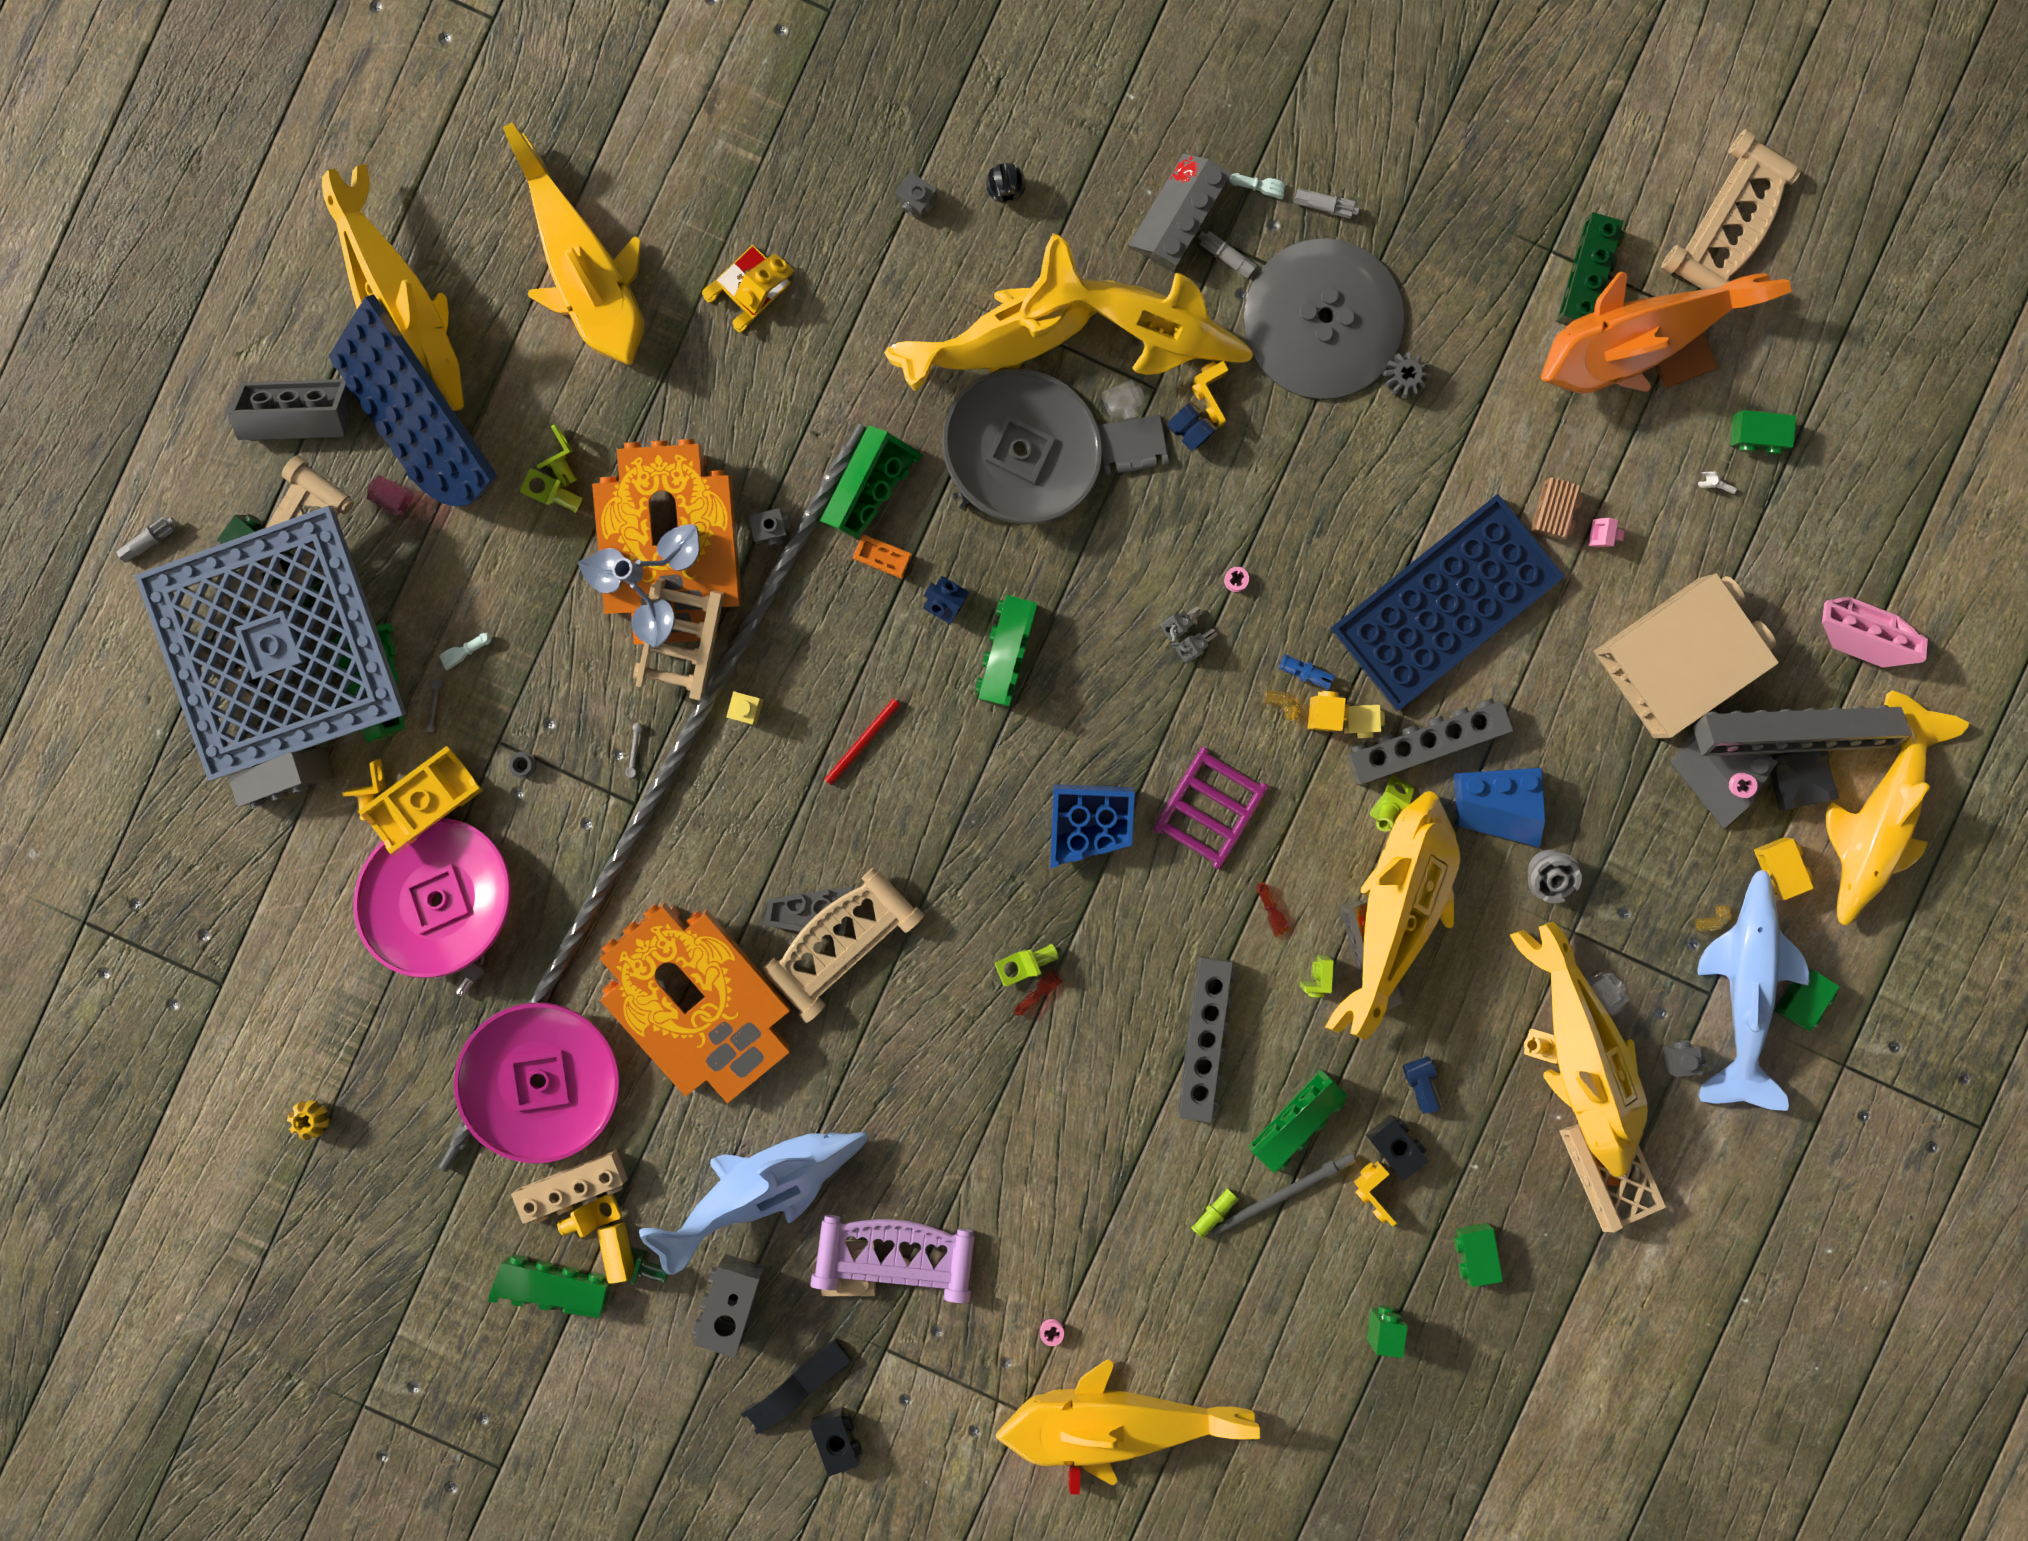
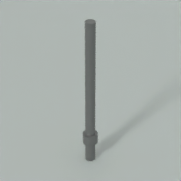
[1211,1153,1356,1237]

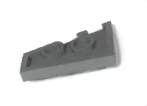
[764,886,853,937]

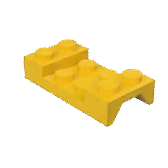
[358,746,483,856]

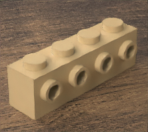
[511,1150,628,1225]

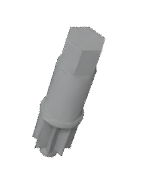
[1294,188,1359,219]
[1198,231,1257,279]
[116,516,176,563]

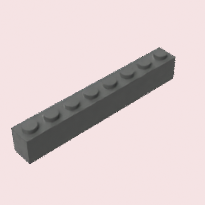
[1693,705,1912,756]

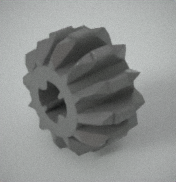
[1383,352,1430,399]

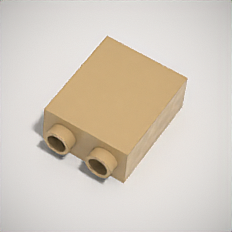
[1594,573,1779,738]

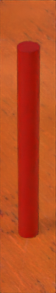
[824,698,901,785]

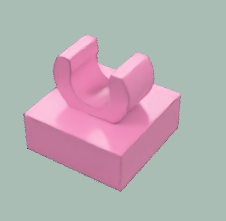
[1589,518,1625,548]

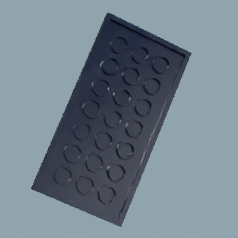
[1330,494,1565,712]

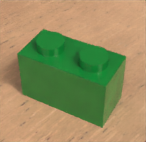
[1730,410,1796,455]
[1774,968,1840,1032]
[1454,1223,1503,1287]
[1367,1305,1408,1358]

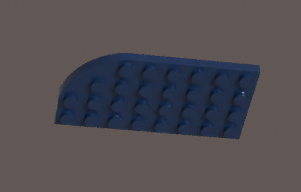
[328,294,498,506]

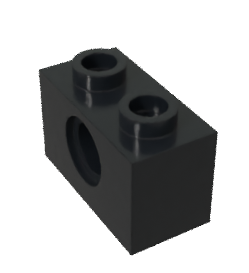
[1365,1115,1428,1181]
[810,1407,863,1477]

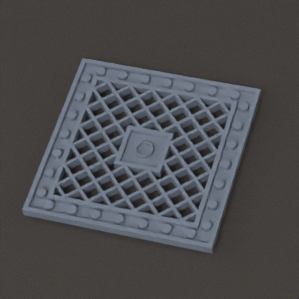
[135,506,406,781]

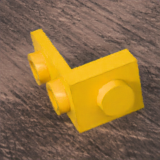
[734,254,794,314]
[1192,361,1228,427]
[1354,1161,1397,1227]

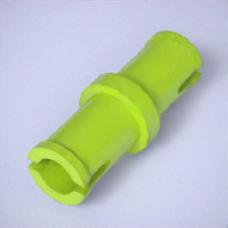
[1191,1188,1239,1239]

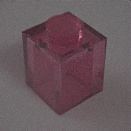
[366,475,414,517]

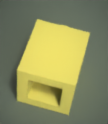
[726,691,763,725]

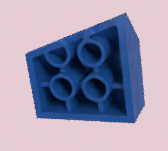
[1453,768,1545,847]
[1050,784,1135,868]

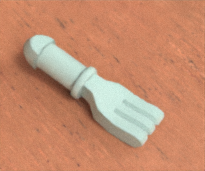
[1229,173,1286,199]
[439,633,492,670]

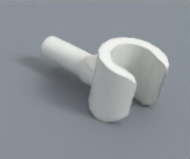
[1698,471,1737,494]

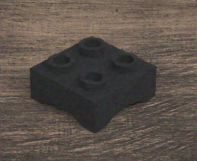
[1770,751,1839,810]

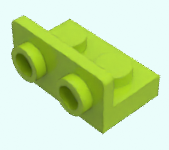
[1300,955,1334,997]

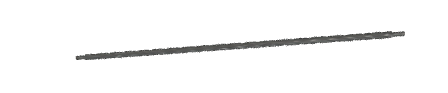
[438,423,867,1172]

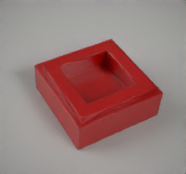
[1068,1463,1081,1495]

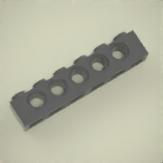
[1346,698,1513,785]
[1177,956,1236,1122]

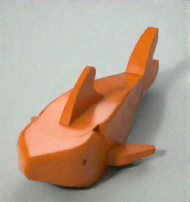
[1541,271,1792,393]

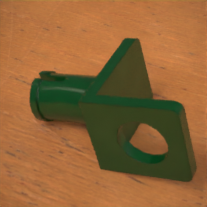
[630,1246,668,1285]

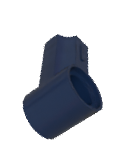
[1402,1056,1445,1114]

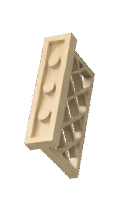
[1559,1124,1666,1232]

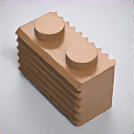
[1530,477,1583,540]

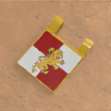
[702,245,791,333]

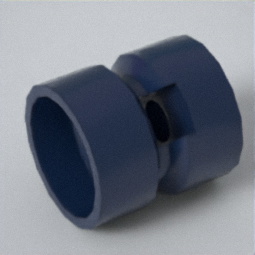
[1167,401,1217,452]

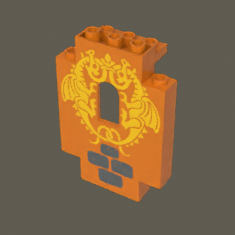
[592,439,742,645]
[599,902,790,1104]

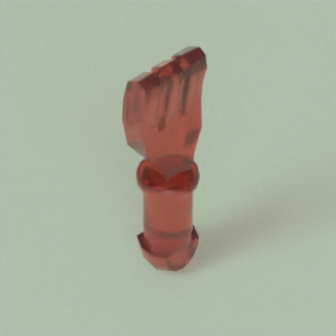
[1256,882,1290,937]
[1014,970,1062,1016]

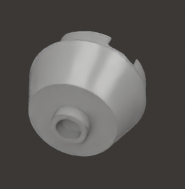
[1528,850,1582,903]

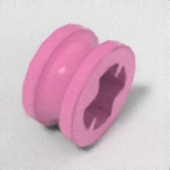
[1224,567,1249,592]
[1729,773,1757,798]
[1040,1319,1064,1346]

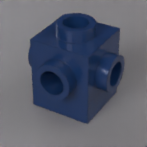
[923,576,970,625]

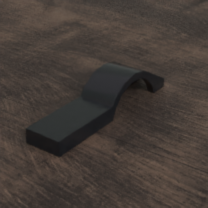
[741,1338,852,1435]

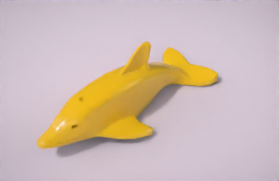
[1020,234,1253,375]
[884,280,1114,391]
[1826,691,1969,926]

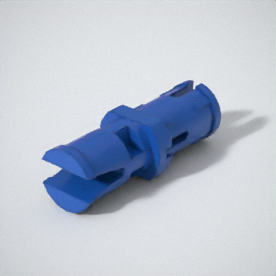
[1278,654,1335,691]

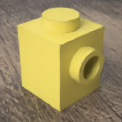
[1344,705,1385,738]

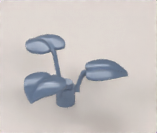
[578,524,700,648]

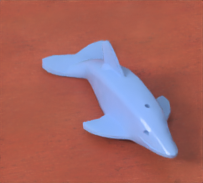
[1697,870,1809,1111]
[639,1132,868,1275]

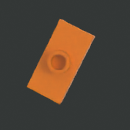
[852,534,912,579]

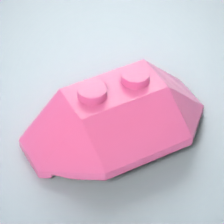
[1822,597,1928,667]

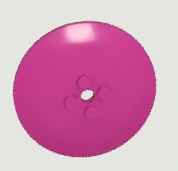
[353,818,511,978]
[454,1002,619,1163]

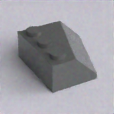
[1670,718,1777,829]

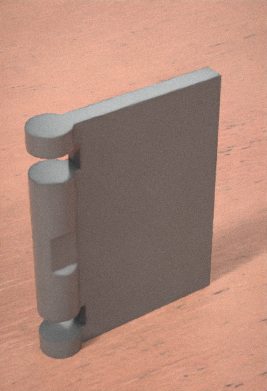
[1097,415,1169,475]

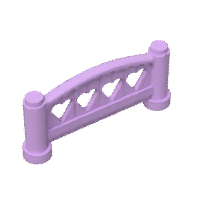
[810,1215,975,1303]

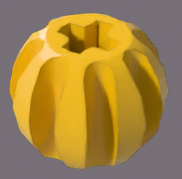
[287,1100,330,1140]

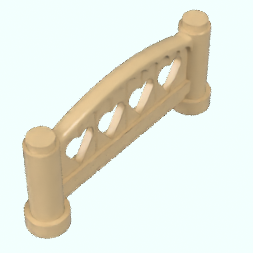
[1661,129,1801,290]
[215,455,354,618]
[762,868,924,1023]

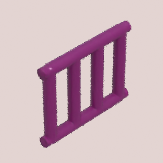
[1152,746,1269,870]

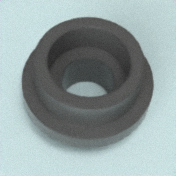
[509,751,537,778]

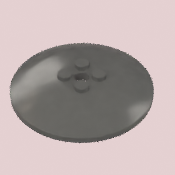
[1243,238,1404,400]
[942,368,1102,524]

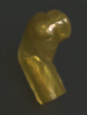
[1264,690,1300,721]
[1695,905,1732,932]

